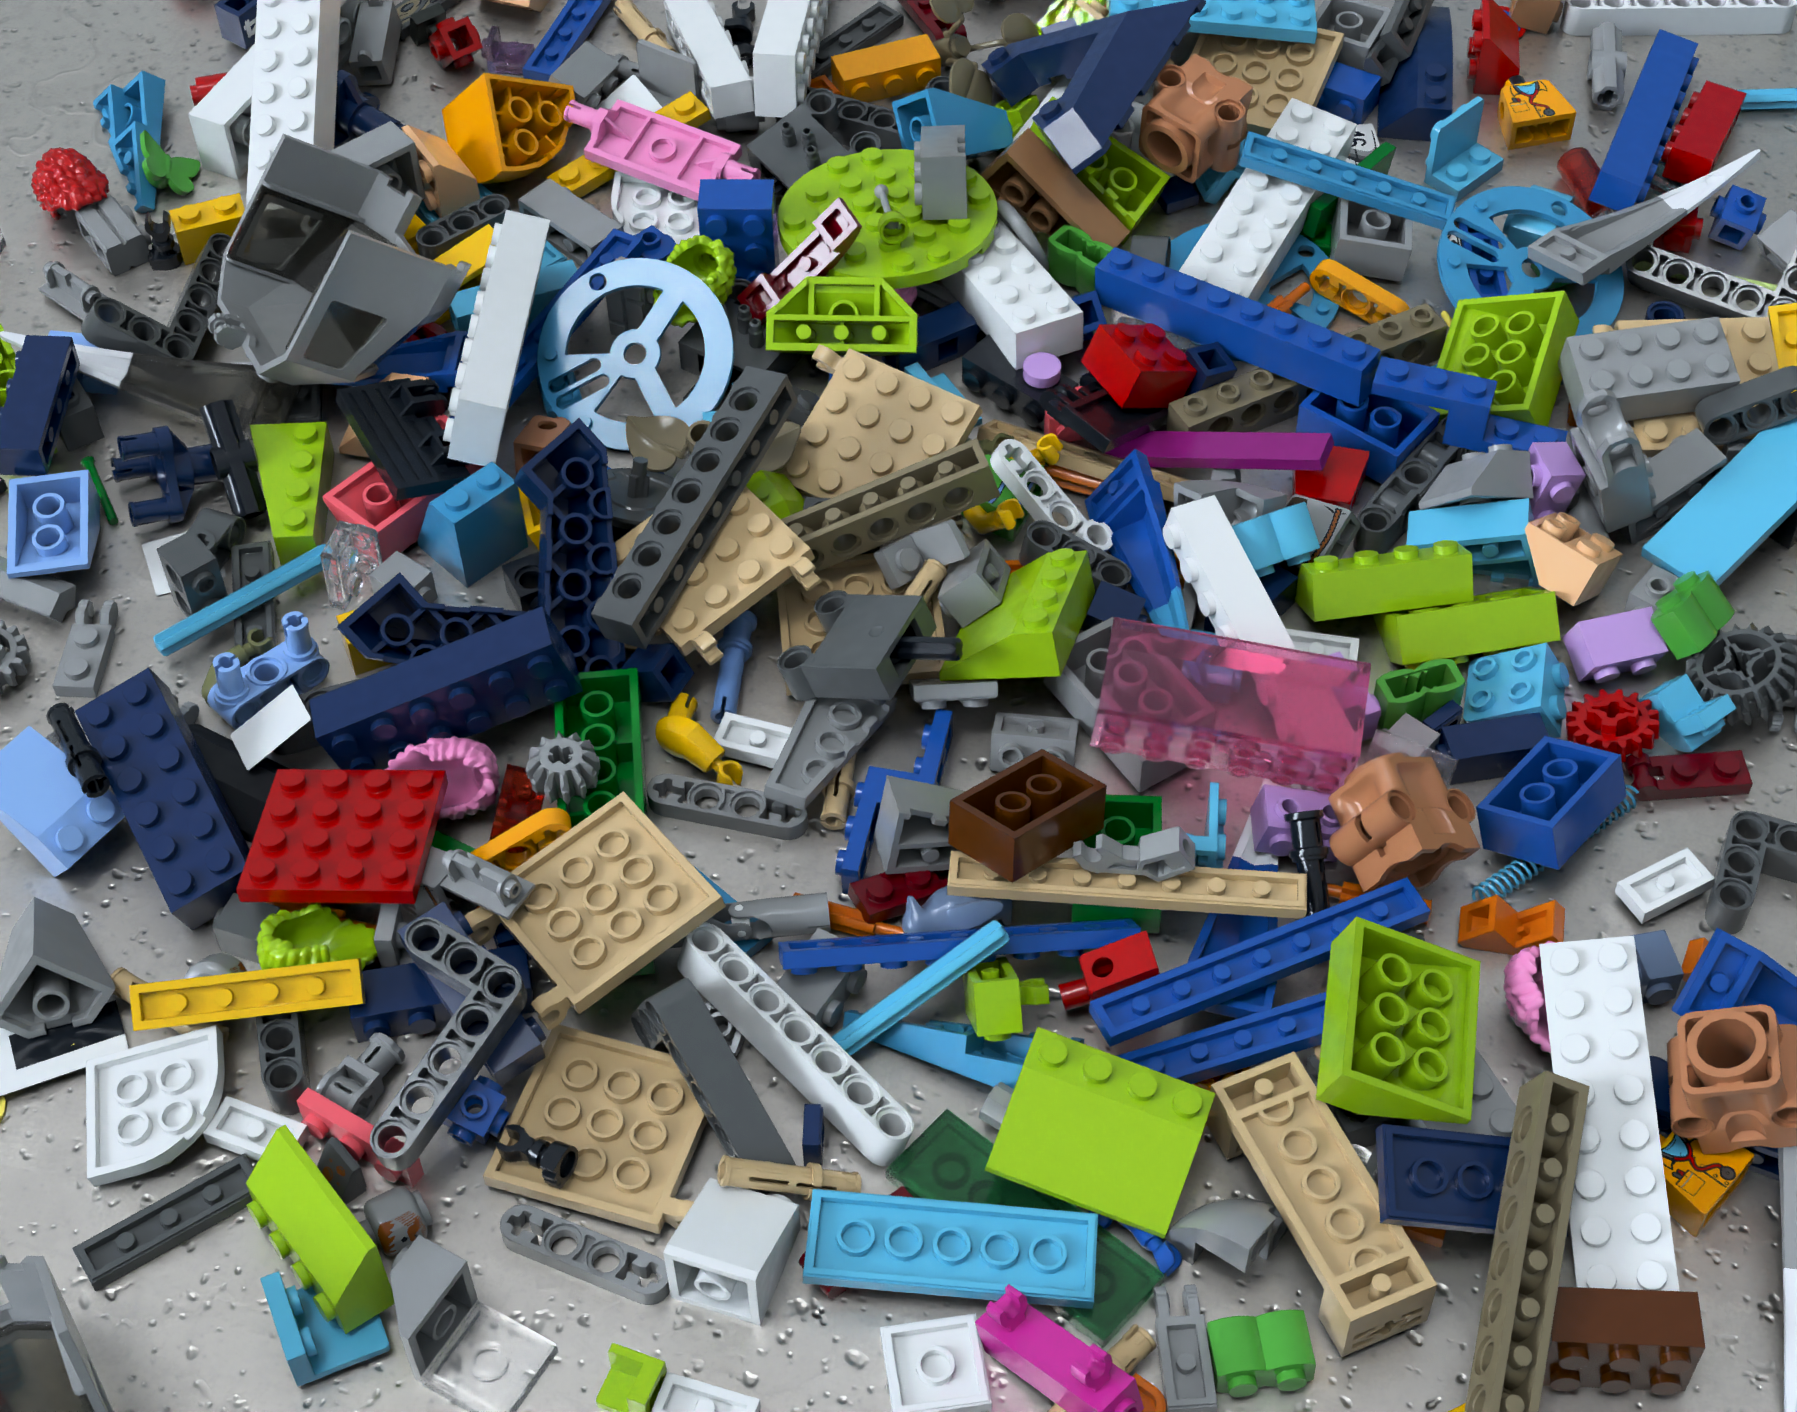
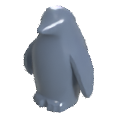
[901,886,1013,933]

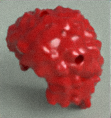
[31,147,110,220]

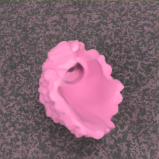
[384,736,500,820]
[1503,941,1555,1053]

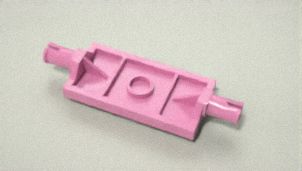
[564,99,761,201]

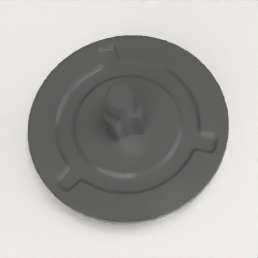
[607,457,674,531]

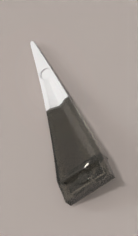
[0,331,302,440]

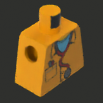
[1497,75,1576,150]
[1659,1131,1755,1237]

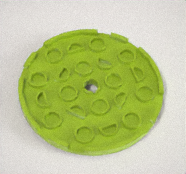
[777,147,998,289]

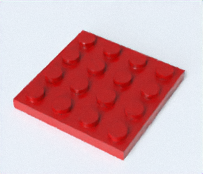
[236,769,448,904]

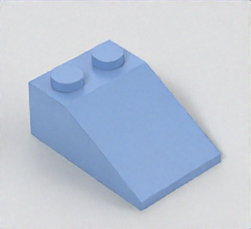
[7,470,100,579]
[0,726,125,877]

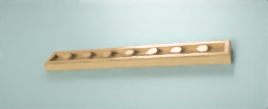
[947,850,1307,919]

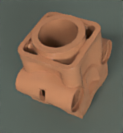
[1139,53,1253,183]
[1328,752,1481,893]
[1667,1004,1797,1155]

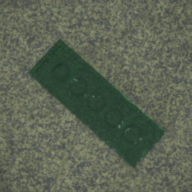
[885,1109,1164,1348]

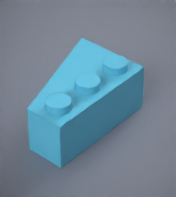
[1406,498,1541,587]

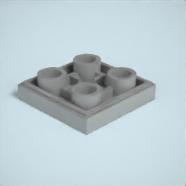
[909,678,998,709]

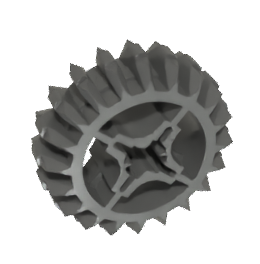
[1684,622,1797,727]

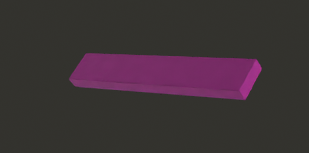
[1105,431,1334,471]

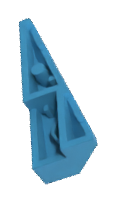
[93,71,166,214]
[843,1010,1085,1089]

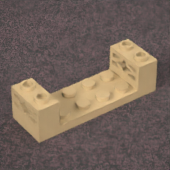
[1206,1052,1438,1357]

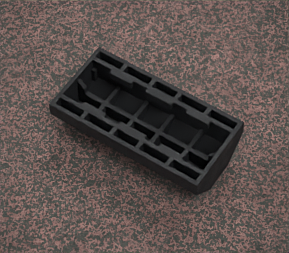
[188,724,290,843]

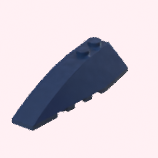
[1377,6,1453,142]

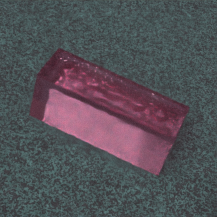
[1090,617,1371,793]

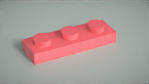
[296,1087,424,1188]

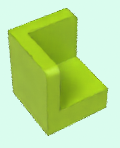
[596,1343,667,1412]

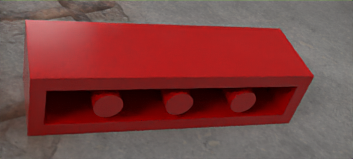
[1660,80,1747,184]

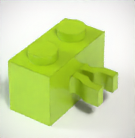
[963,957,1050,1041]

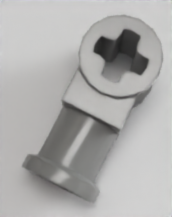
[316,1032,405,1120]

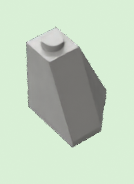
[0,897,115,1039]

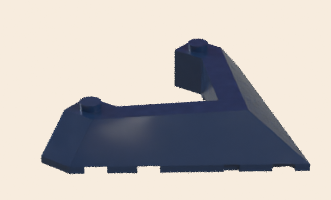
[981,0,1206,175]
[337,418,626,673]

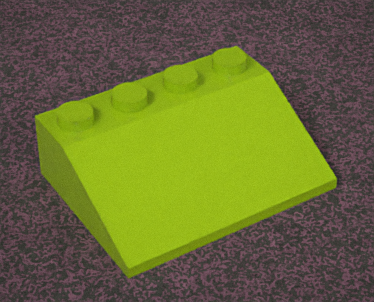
[1428,291,1579,427]
[939,548,1095,681]
[1316,916,1481,1124]
[984,1026,1216,1239]

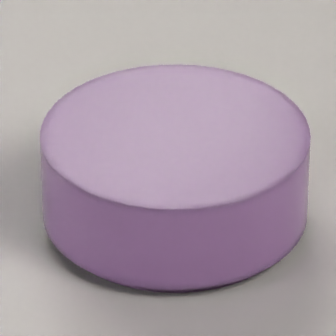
[1023,352,1061,388]

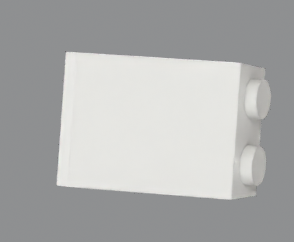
[663,1178,801,1326]

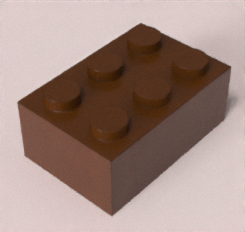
[948,749,1107,883]
[1543,1287,1705,1395]

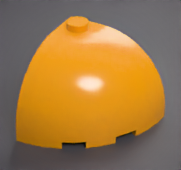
[442,73,575,184]

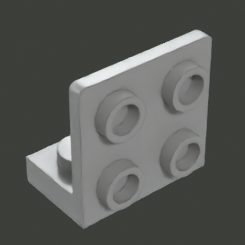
[636,39,701,107]

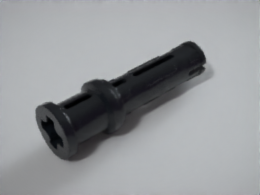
[1284,810,1330,916]

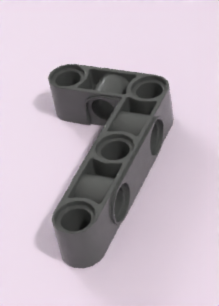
[1353,417,1478,554]

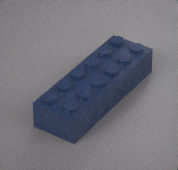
[309,606,583,770]
[75,667,250,930]

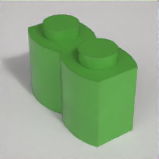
[1047,225,1113,294]
[1651,571,1735,660]
[1374,659,1466,730]
[1206,1310,1316,1397]

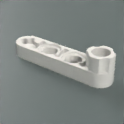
[990,439,1113,552]

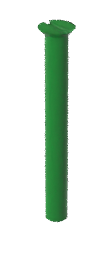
[80,456,118,525]

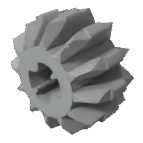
[526,730,601,805]

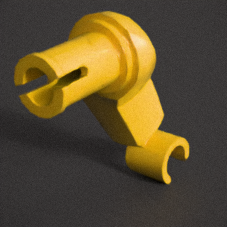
[655,693,743,786]

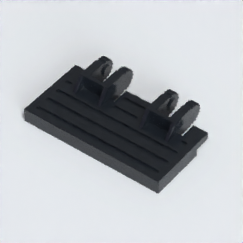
[1039,372,1168,453]
[336,378,473,501]

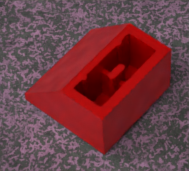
[1467,0,1520,95]

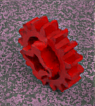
[1566,689,1660,762]

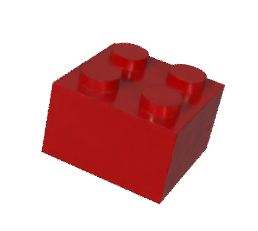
[1081,323,1197,408]

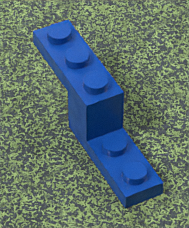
[1371,356,1568,453]
[835,709,953,894]

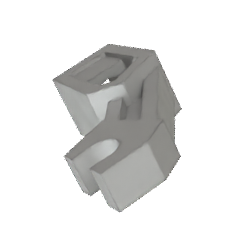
[1073,826,1195,882]

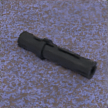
[46,703,110,798]

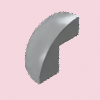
[1173,480,1287,526]
[1163,1198,1288,1273]

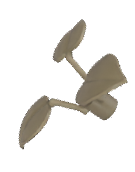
[929,0,1040,105]
[626,415,801,473]

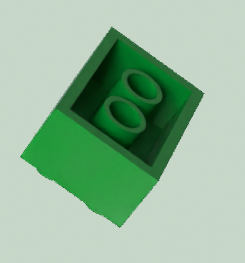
[1071,794,1162,933]

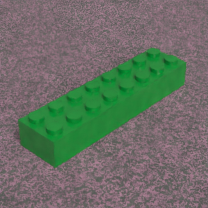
[554,668,655,976]

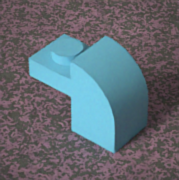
[1639,674,1736,752]

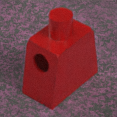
[1292,446,1370,511]
[1058,931,1160,1011]

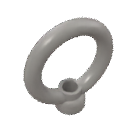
[997,200,1049,272]

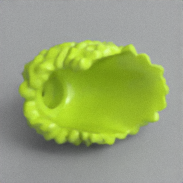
[652,235,737,328]
[256,903,378,971]

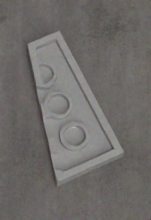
[763,697,897,810]

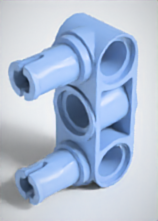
[207,611,330,730]

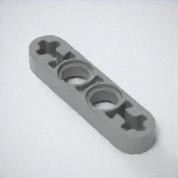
[647,774,808,840]
[500,1204,670,1305]

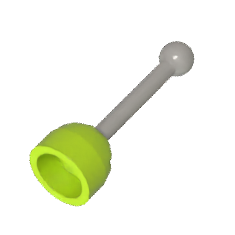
[874,184,909,244]

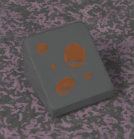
[317,1137,367,1205]

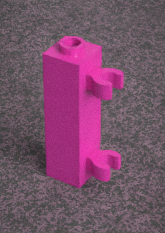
[975,1284,1144,1412]

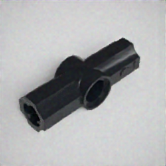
[199,399,268,520]

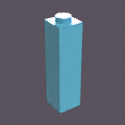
[449,259,577,331]

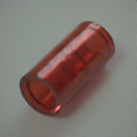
[1557,147,1615,219]

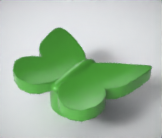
[140,130,200,196]

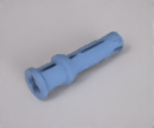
[710,610,758,724]

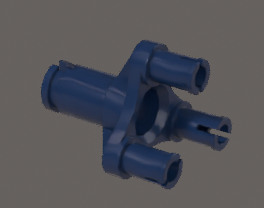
[334,69,406,149]
[111,425,218,527]

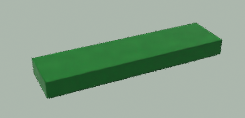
[1303,142,1396,238]

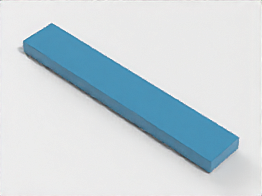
[1238,131,1457,230]

